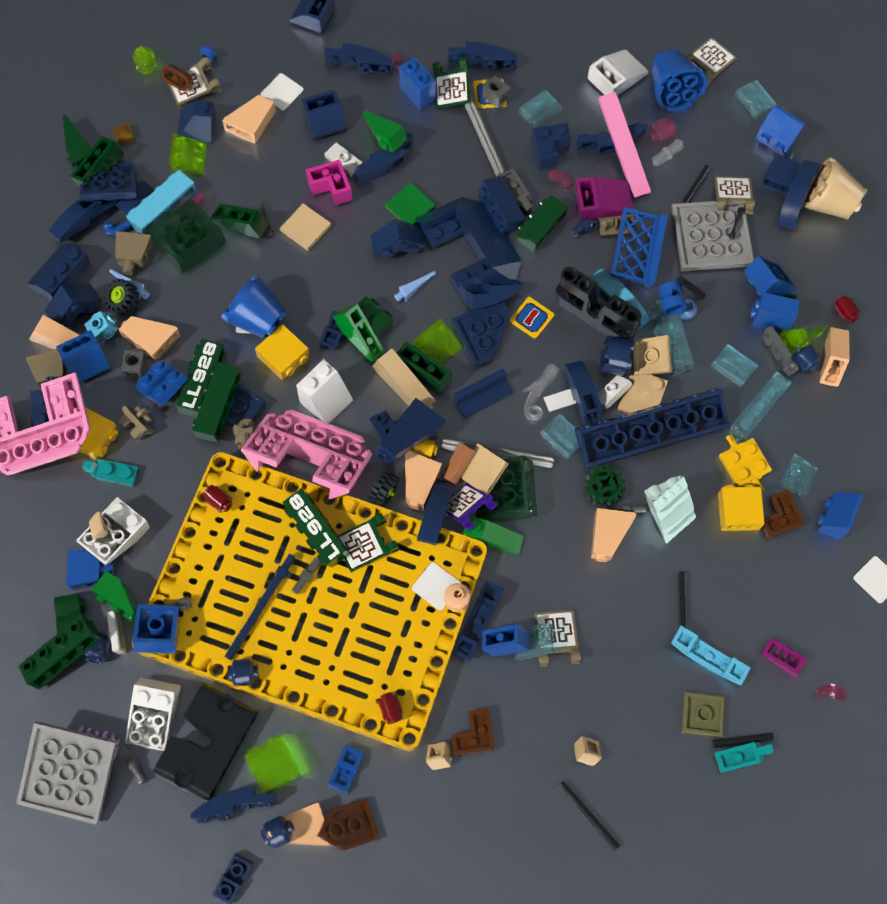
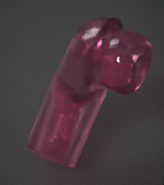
[548,170,573,190]

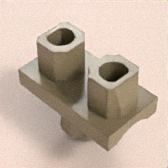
[118,405,154,440]
[233,419,255,452]

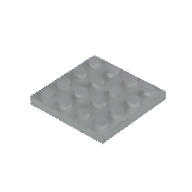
[671,201,754,271]
[16,721,117,824]

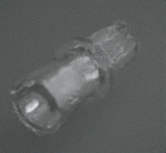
[652,139,684,167]

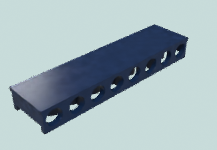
[574,388,731,467]

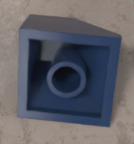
[176,101,216,144]

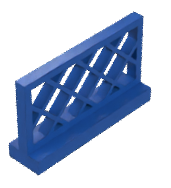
[610,207,668,288]

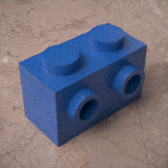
[482,624,530,657]

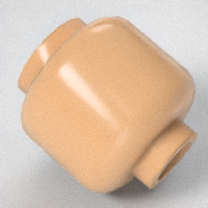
[444,583,471,612]

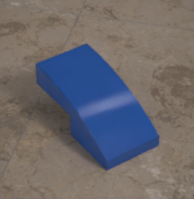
[328,744,364,794]

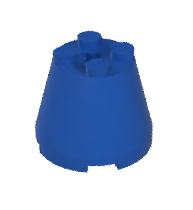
[651,49,708,112]
[221,274,287,339]

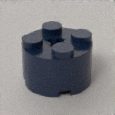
[599,335,634,376]

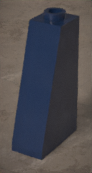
[373,398,446,464]

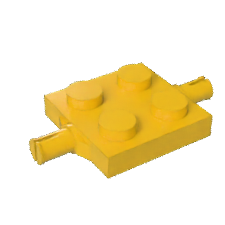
[719,434,772,492]

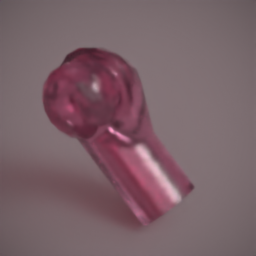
[392,53,404,71]
[815,683,847,701]

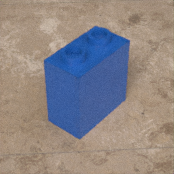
[399,57,436,111]
[750,292,800,334]
[56,330,111,383]

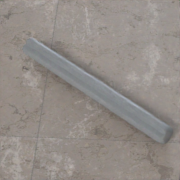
[464,93,505,176]
[441,438,554,468]

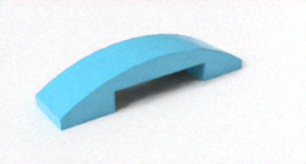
[590,269,651,332]
[671,626,750,686]

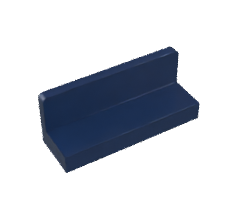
[453,368,513,418]

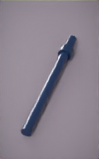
[224,553,296,661]

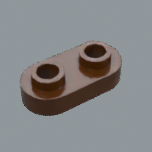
[162,64,193,91]

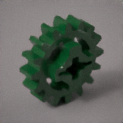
[583,465,626,507]

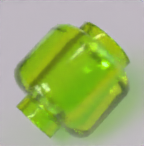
[133,47,157,75]

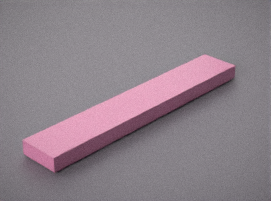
[598,92,651,199]

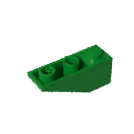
[91,571,137,622]

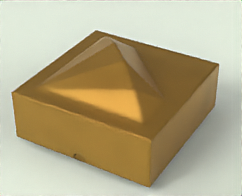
[112,123,135,145]

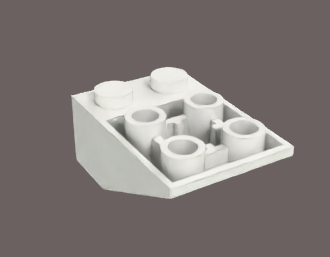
[588,49,649,96]
[76,497,150,565]
[125,677,181,751]

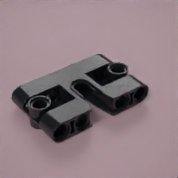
[555,267,641,341]
[153,683,258,802]

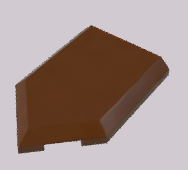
[317,799,380,851]

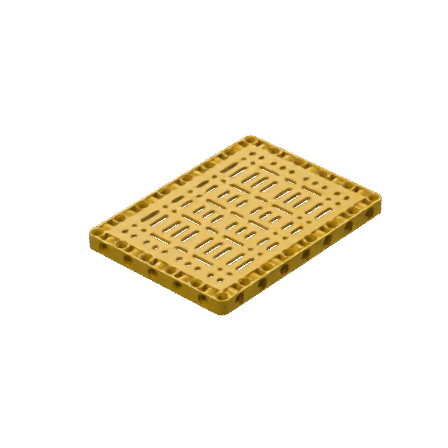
[132,452,487,751]

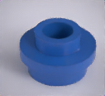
[200,45,217,61]

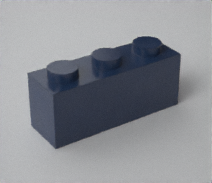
[478,176,525,234]

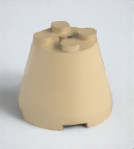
[804,158,867,220]

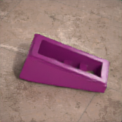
[761,637,807,679]

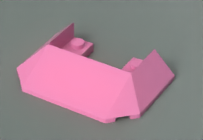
[0,373,91,476]
[241,410,372,499]

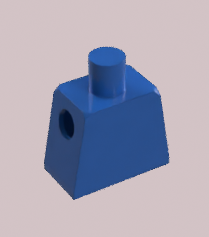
[66,549,114,591]

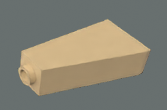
[372,348,436,409]

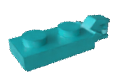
[82,459,139,487]
[714,742,774,774]

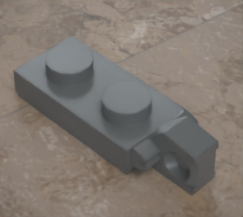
[497,168,533,215]
[763,326,799,377]

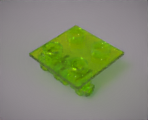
[169,134,207,175]
[412,318,462,364]
[781,325,829,349]

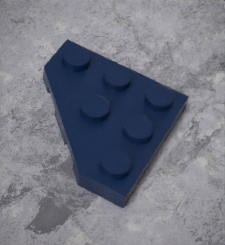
[80,163,137,202]
[452,301,510,368]

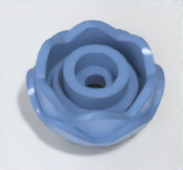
[677,298,698,320]

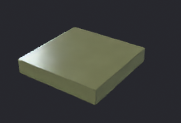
[681,691,725,738]

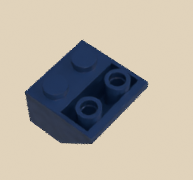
[290,0,335,33]
[301,89,347,140]

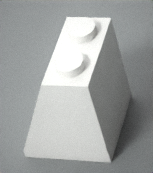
[296,359,353,424]

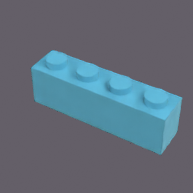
[126,170,197,235]

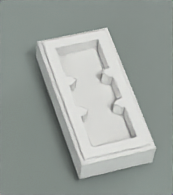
[324,143,363,177]
[598,375,632,410]
[107,611,127,655]

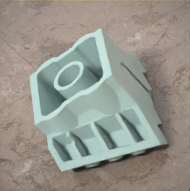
[644,476,696,544]

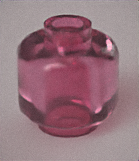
[649,117,677,144]

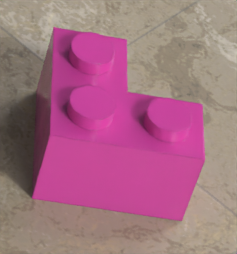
[306,159,352,205]

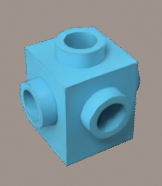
[84,311,119,342]

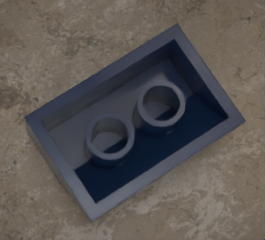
[27,244,91,301]

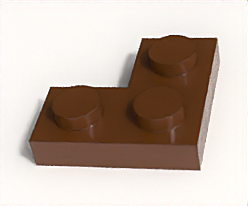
[763,489,805,538]
[451,708,495,756]

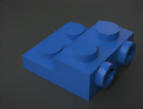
[135,359,188,406]

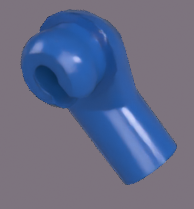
[103,220,132,235]

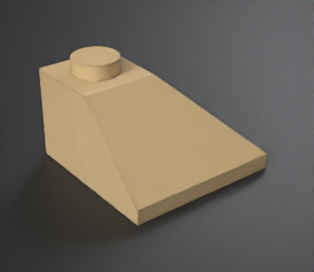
[617,375,668,413]

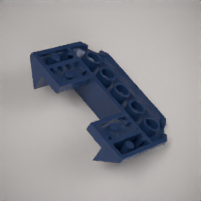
[415,197,522,307]

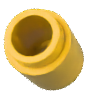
[410,439,438,459]

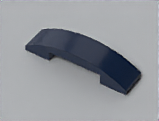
[778,160,822,231]
[417,479,456,546]
[452,580,504,661]

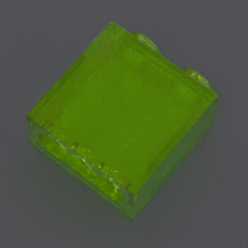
[245,736,302,794]

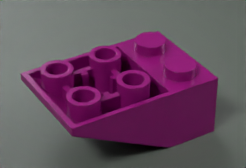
[575,177,633,221]

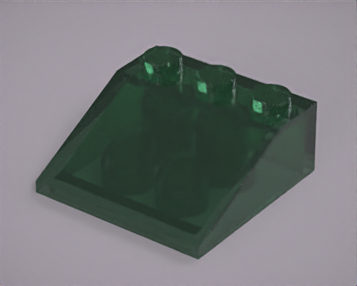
[147,198,227,273]
[474,455,538,522]

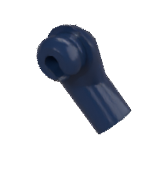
[571,219,598,237]

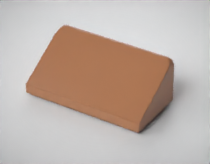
[441,443,475,485]

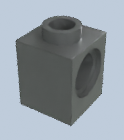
[482,76,511,108]
[121,348,147,379]

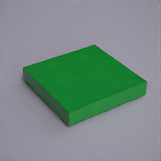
[385,183,436,225]

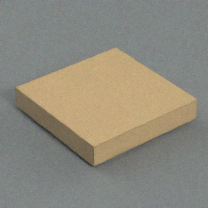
[280,204,331,251]
[633,335,672,375]
[461,444,509,494]

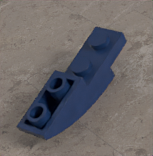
[448,42,518,70]
[324,43,393,75]
[576,123,647,156]
[354,132,413,184]
[49,199,118,243]
[564,360,603,426]
[191,786,277,823]

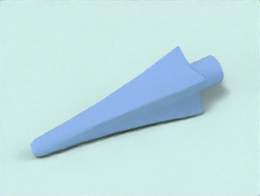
[110,269,149,299]
[394,271,436,302]

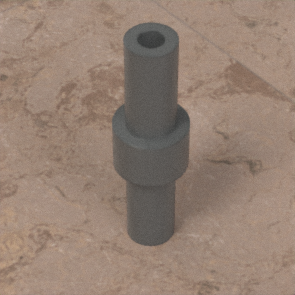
[607,504,646,513]
[291,558,321,595]
[118,745,147,784]

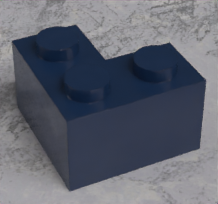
[531,123,571,170]
[371,219,425,258]
[45,283,101,327]

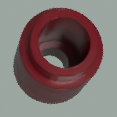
[834,295,861,324]
[203,485,233,513]
[378,692,404,725]

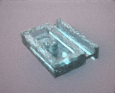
[735,79,777,119]
[519,89,562,128]
[711,344,758,387]
[540,413,579,459]
[779,454,818,499]
[515,622,555,661]

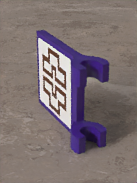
[446,483,498,531]

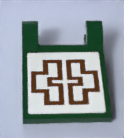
[432,57,470,109]
[338,512,400,573]

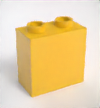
[255,324,310,381]
[79,407,118,460]
[718,485,764,531]

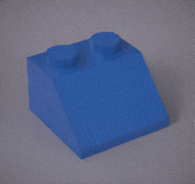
[756,105,805,156]
[744,256,798,297]
[817,492,864,540]
[132,604,179,654]

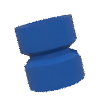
[658,281,687,315]

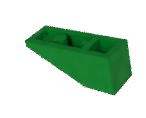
[363,111,407,153]
[333,304,385,362]
[463,516,524,555]

